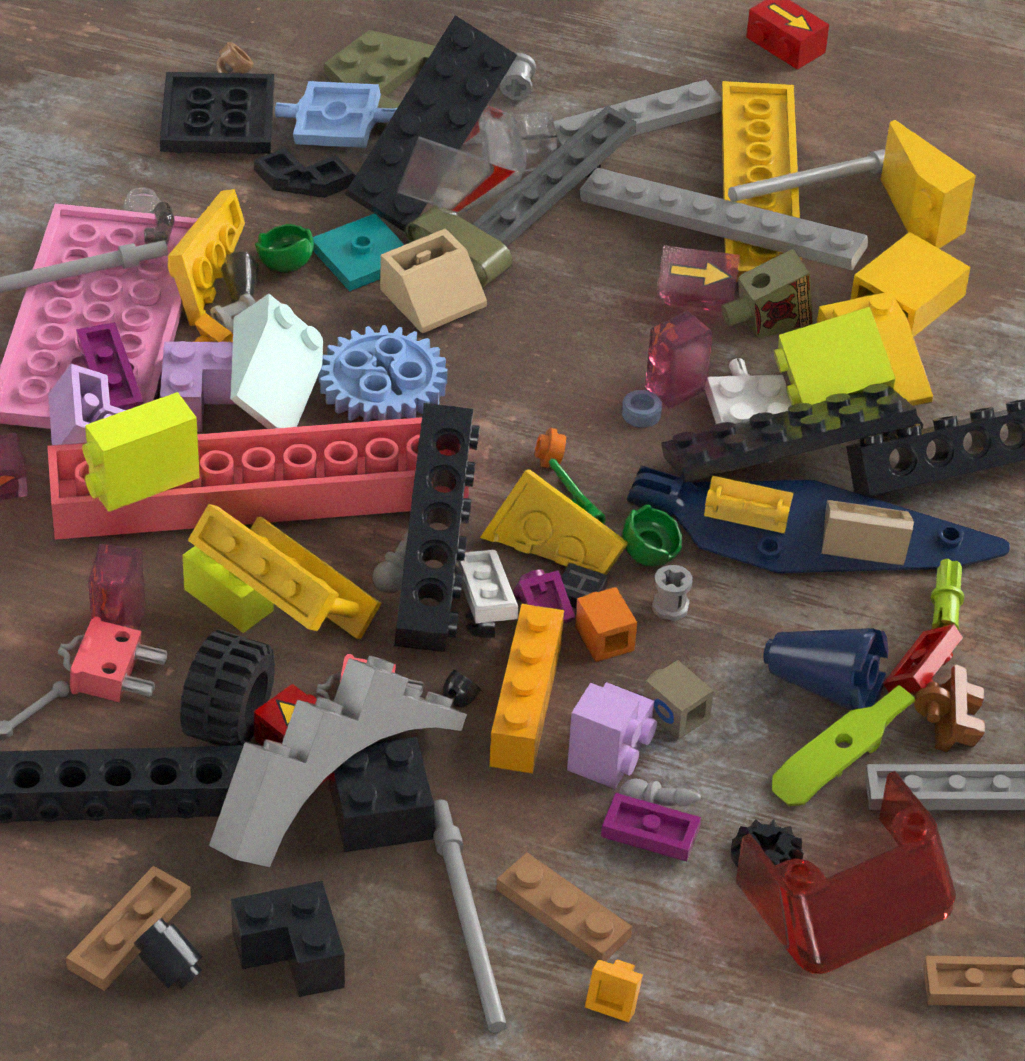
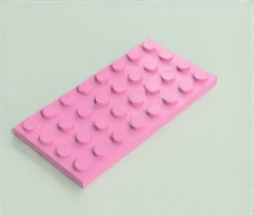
[0,203,198,429]

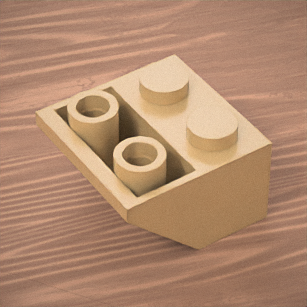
[380,228,487,334]

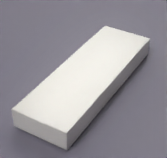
[456,550,518,623]

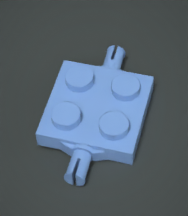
[275,81,397,148]

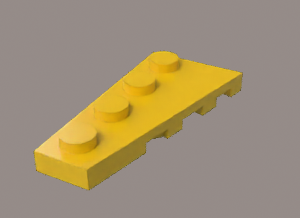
[167,189,245,326]

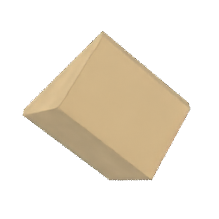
[821,500,914,566]

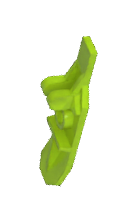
[772,685,915,807]

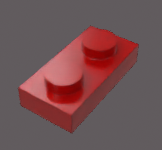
[883,624,963,695]

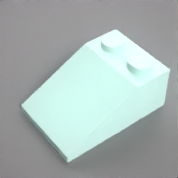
[230,294,323,429]

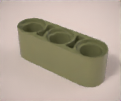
[405,205,513,287]

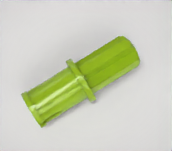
[931,559,965,631]

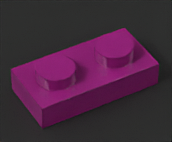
[601,793,701,862]

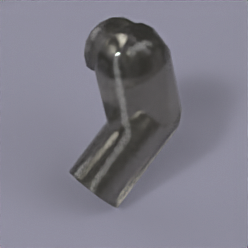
[143,202,175,245]

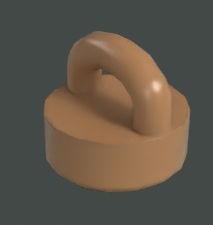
[216,42,254,73]

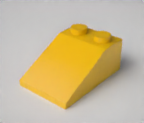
[881,120,976,248]
[817,291,933,406]

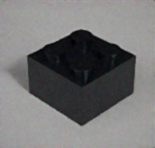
[329,737,434,852]

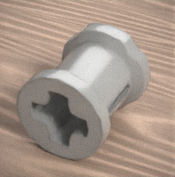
[500,53,536,101]
[210,294,256,333]
[652,565,692,621]

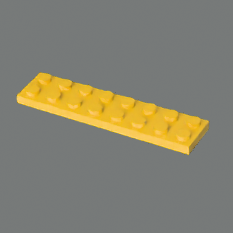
[721,81,802,282]

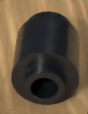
[134,918,203,989]

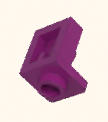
[512,569,575,624]

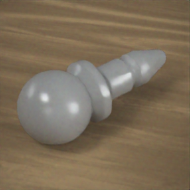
[372,531,408,593]
[619,778,701,806]

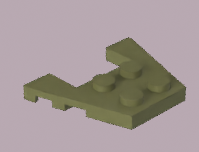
[324,30,436,132]

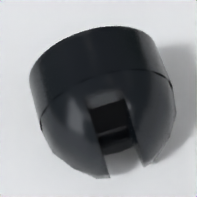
[465,609,495,638]
[443,669,481,707]

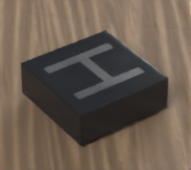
[561,563,608,608]

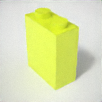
[773,307,896,405]
[82,392,200,512]

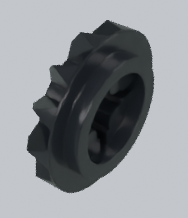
[731,819,804,882]

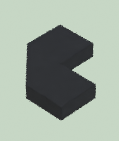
[254,148,356,198]

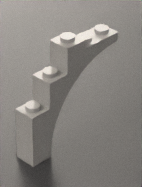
[209,655,467,867]

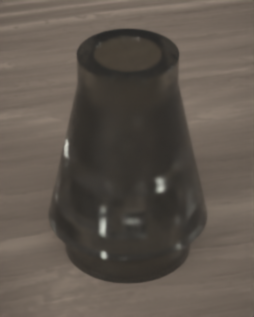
[221,252,259,304]

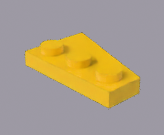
[480,470,628,575]

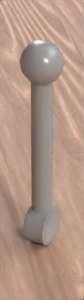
[0,681,70,740]

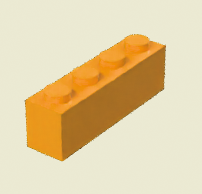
[489,604,564,774]

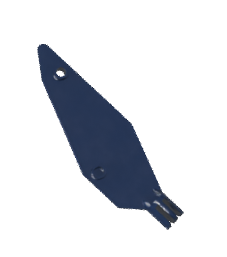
[627,466,1010,573]

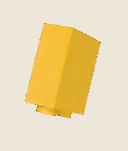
[850,232,971,337]

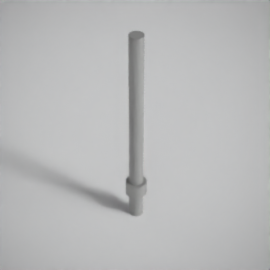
[728,149,885,202]
[0,240,168,293]
[433,800,507,1033]

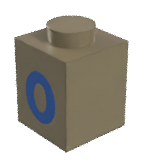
[644,660,714,740]

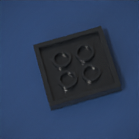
[160,72,275,154]

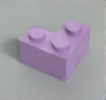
[160,341,236,432]
[48,364,126,445]
[567,682,657,789]

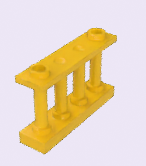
[188,504,382,640]

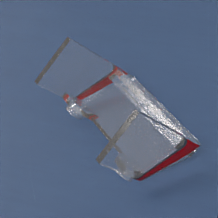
[398,105,525,215]

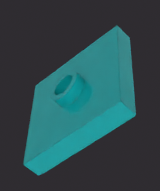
[313,213,404,292]

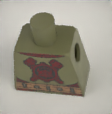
[721,249,813,338]

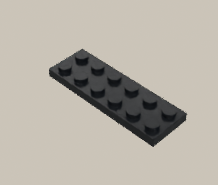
[345,15,517,233]
[661,384,918,483]

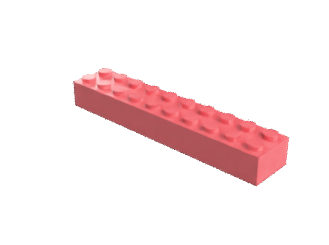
[47,417,469,540]

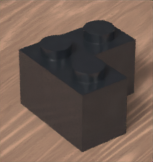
[231,881,345,997]

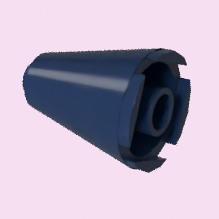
[763,628,888,710]

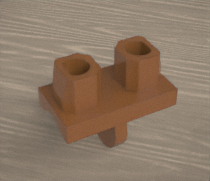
[914,664,985,752]

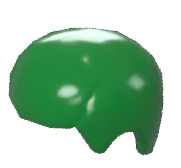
[254,224,314,273]
[621,504,682,567]

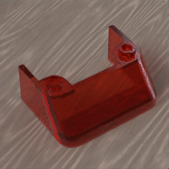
[736,771,956,974]

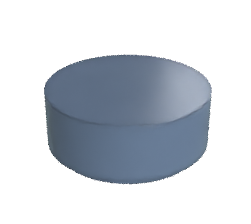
[622,390,662,428]

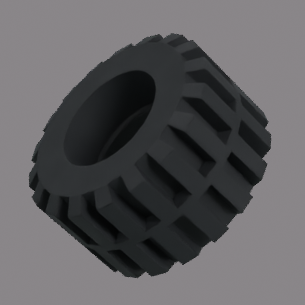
[180,630,275,746]

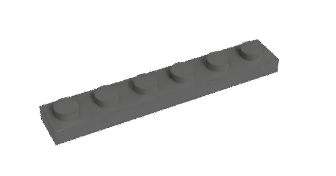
[472,105,637,247]

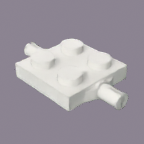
[704,358,791,463]

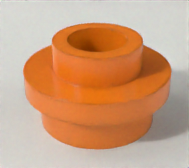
[534,428,566,468]

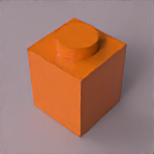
[575,587,637,662]

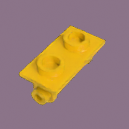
[704,475,793,534]

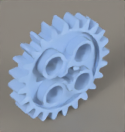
[319,325,447,422]

